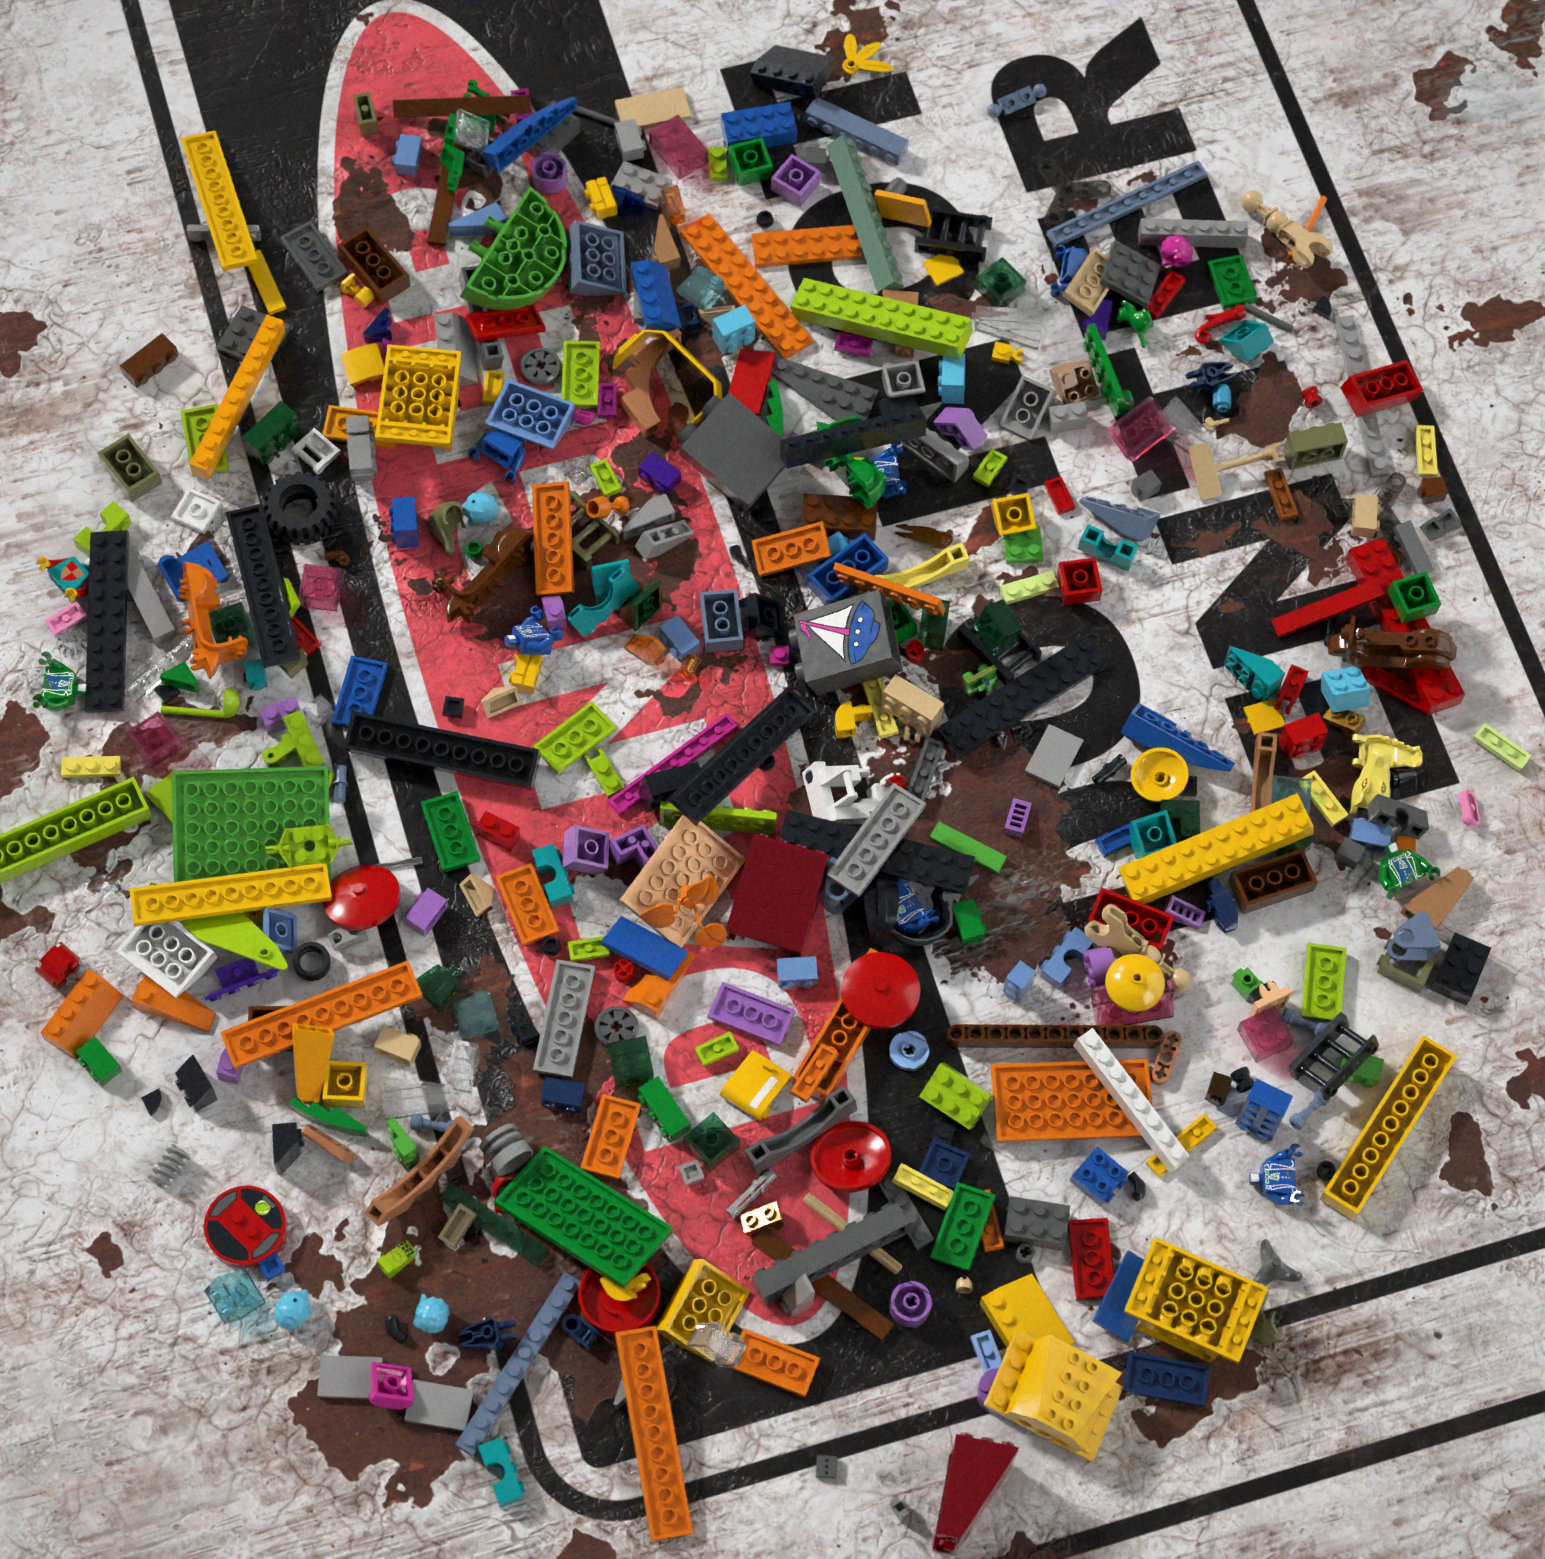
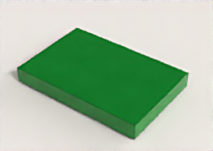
[1207,255,1258,310]

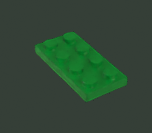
[421,791,480,873]
[930,1182,996,1272]

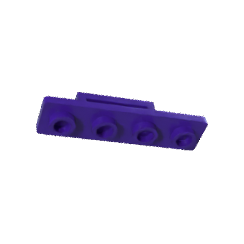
[203,958,280,1002]

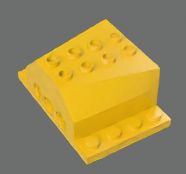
[375,344,461,452]
[1124,1237,1268,1364]
[984,1330,1123,1462]

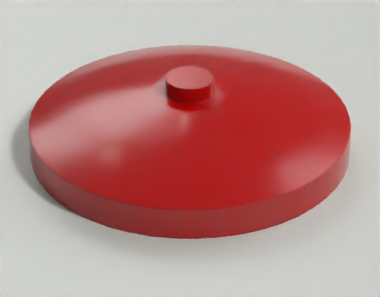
[323,864,401,931]
[841,952,920,1029]
[811,1121,891,1193]

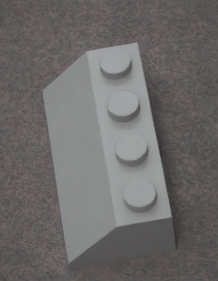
[434,312,478,386]
[901,428,969,483]

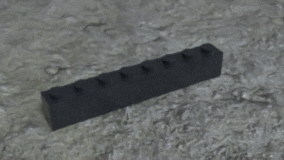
[780,407,926,469]

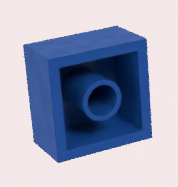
[389,496,419,548]

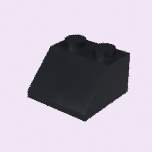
[739,592,784,639]
[175,1055,218,1112]
[272,1122,305,1175]

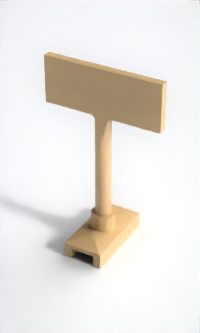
[1187,442,1285,501]

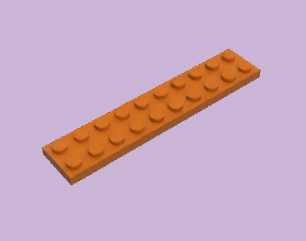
[680,213,813,359]
[220,961,423,1070]
[615,1326,693,1542]

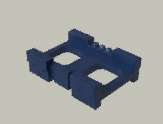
[677,302,700,330]

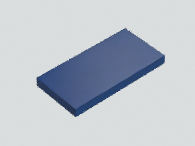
[331,655,388,728]
[601,916,689,981]
[1092,1250,1144,1342]

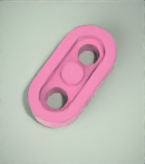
[1458,789,1481,827]

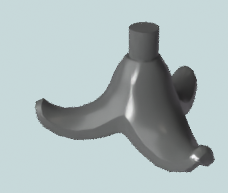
[1252,1239,1303,1286]

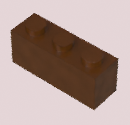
[120,333,179,388]

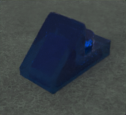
[611,184,645,216]
[363,307,393,344]

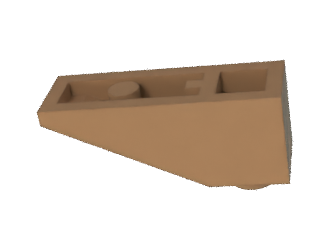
[652,214,680,271]

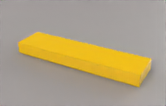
[247,249,286,315]
[1145,1113,1218,1178]

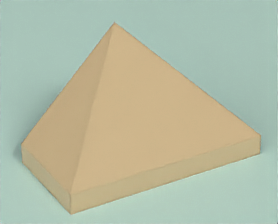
[698,305,736,326]
[481,686,523,718]
[459,874,495,917]

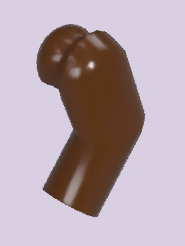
[1387,543,1403,567]
[324,550,350,566]

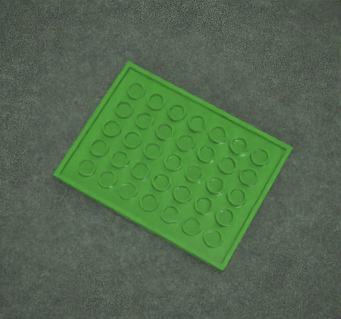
[172,766,331,883]

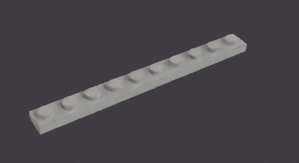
[1334,315,1390,478]

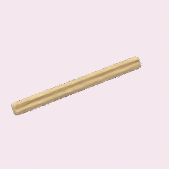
[803,1193,902,1274]

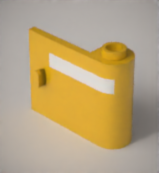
[719,1050,792,1121]

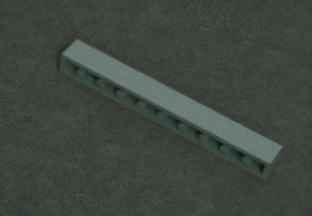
[826,135,904,294]

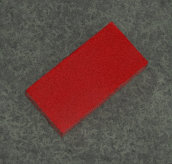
[1044,476,1076,515]

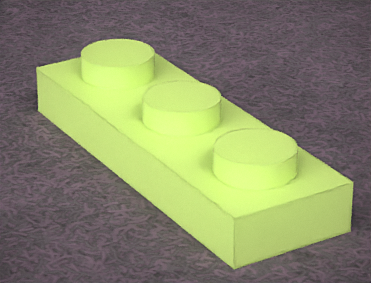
[1000,571,1059,605]
[1473,723,1532,772]

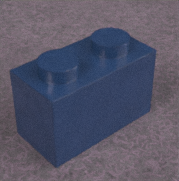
[541,1077,585,1114]

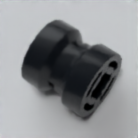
[1230,1067,1255,1093]

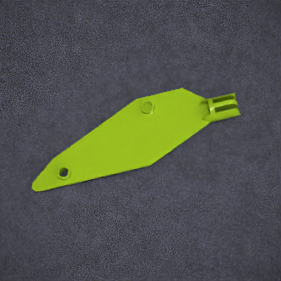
[149,882,288,971]

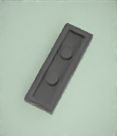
[1393,520,1434,575]

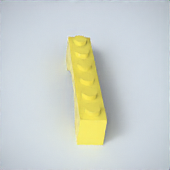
[858,543,970,599]

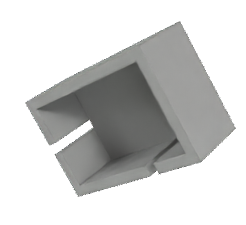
[346,415,378,482]

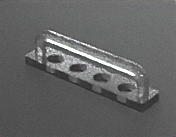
[125,632,194,703]

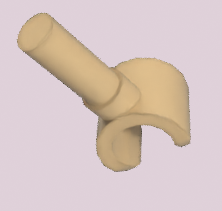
[1203,417,1230,431]

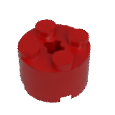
[35,942,81,989]

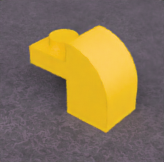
[834,701,872,739]
[600,1273,651,1301]

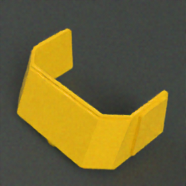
[612,329,722,427]

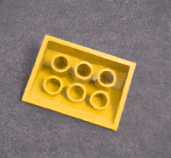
[656,1259,750,1362]
[980,1274,1075,1348]

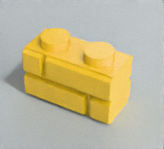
[584,177,617,220]
[509,654,543,695]

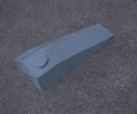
[1079,496,1161,542]

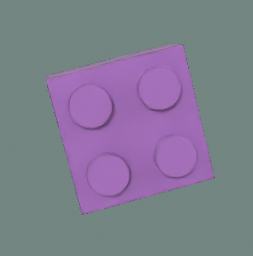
[771,154,821,208]
[562,825,610,875]

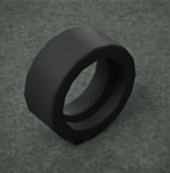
[292,941,331,981]

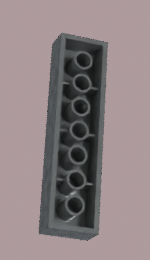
[752,1202,909,1307]

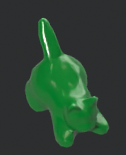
[1116,300,1153,348]

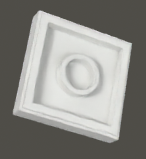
[171,488,222,534]

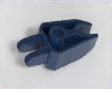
[1185,362,1236,393]
[1205,878,1238,934]
[459,1317,517,1351]

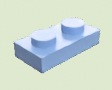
[970,1330,1002,1374]

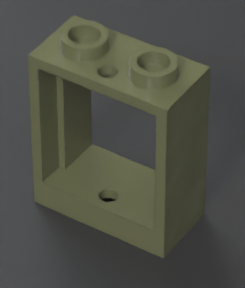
[1376,937,1439,993]

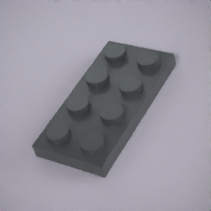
[280,220,348,292]

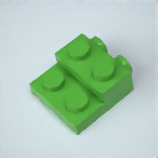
[387,1116,420,1169]

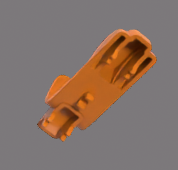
[178,562,248,679]

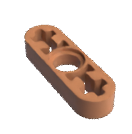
[1151,1030,1182,1086]
[302,1124,355,1163]

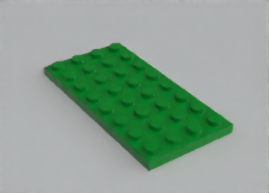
[494,1146,673,1289]

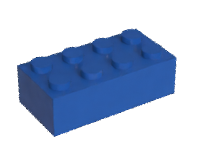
[721,102,797,154]
[807,533,889,605]
[1235,1078,1293,1141]

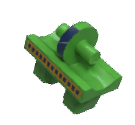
[963,663,998,696]

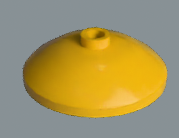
[1131,748,1189,802]
[1105,954,1165,1012]

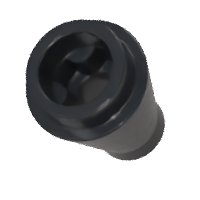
[1390,768,1417,787]

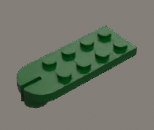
[1083,323,1134,416]

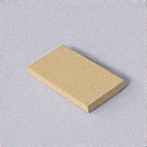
[615,87,691,129]
[1062,248,1110,317]

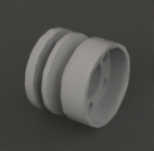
[479,1123,533,1176]

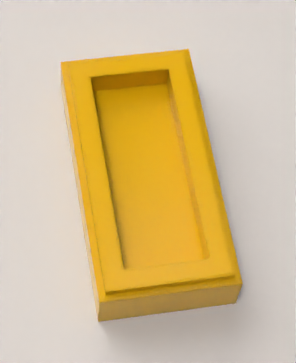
[483,370,504,406]

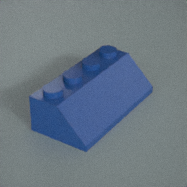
[631,260,682,332]

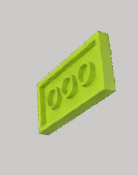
[561,341,600,408]
[181,404,229,477]
[533,701,616,775]
[1301,943,1347,1022]

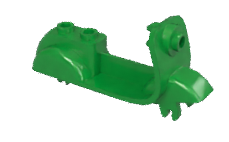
[810,416,887,509]

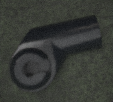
[1127,1171,1146,1201]
[385,1314,408,1344]

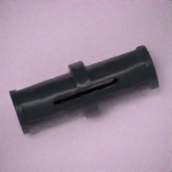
[1091,754,1127,787]

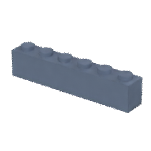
[805,98,909,165]

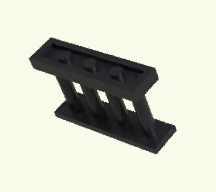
[914,206,993,263]
[957,602,1042,685]
[1288,1012,1379,1101]

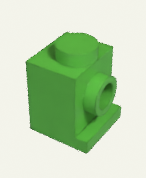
[1231,967,1264,1001]

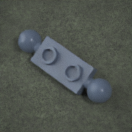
[987,84,1047,118]

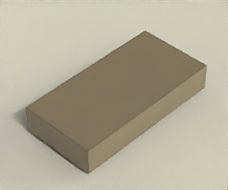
[438,1203,477,1249]

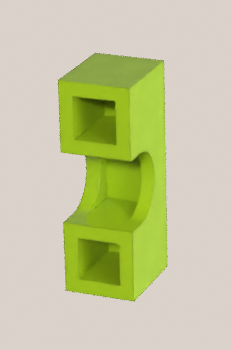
[73,502,132,558]
[282,710,324,767]

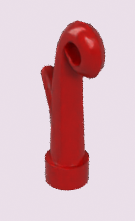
[1195,304,1246,344]

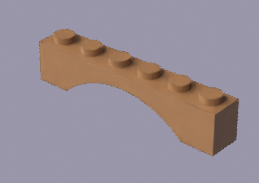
[1250,732,1277,813]

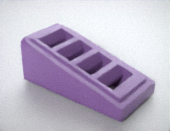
[1003,798,1032,838]
[1163,895,1206,930]

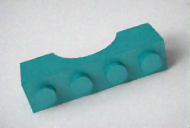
[566,566,640,637]

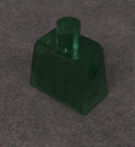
[416,963,461,1013]

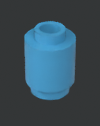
[1213,384,1231,412]

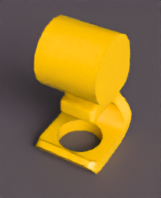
[340,273,375,308]

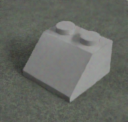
[882,360,925,398]

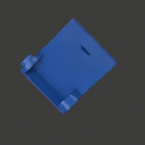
[157,541,229,602]

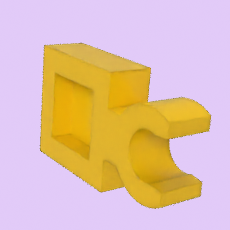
[991,342,1025,364]

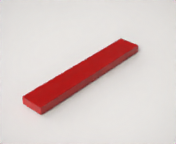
[1271,578,1384,638]

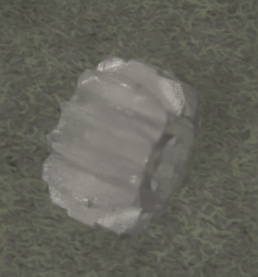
[56,626,87,660]

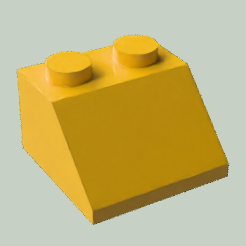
[991,493,1036,536]

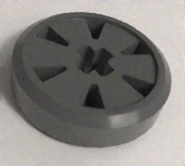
[521,348,561,386]
[595,1006,638,1050]

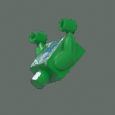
[32,651,87,712]
[1378,842,1441,899]

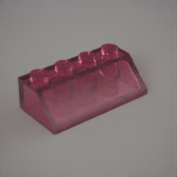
[1091,973,1174,1025]

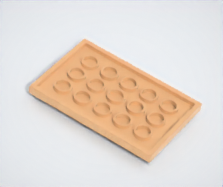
[619,815,746,947]

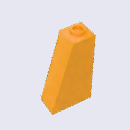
[292,1023,335,1104]

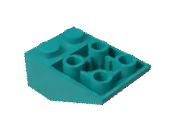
[1224,646,1285,702]

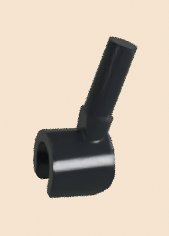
[729,545,749,569]

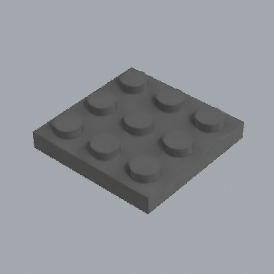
[1099,240,1161,308]
[216,305,291,364]

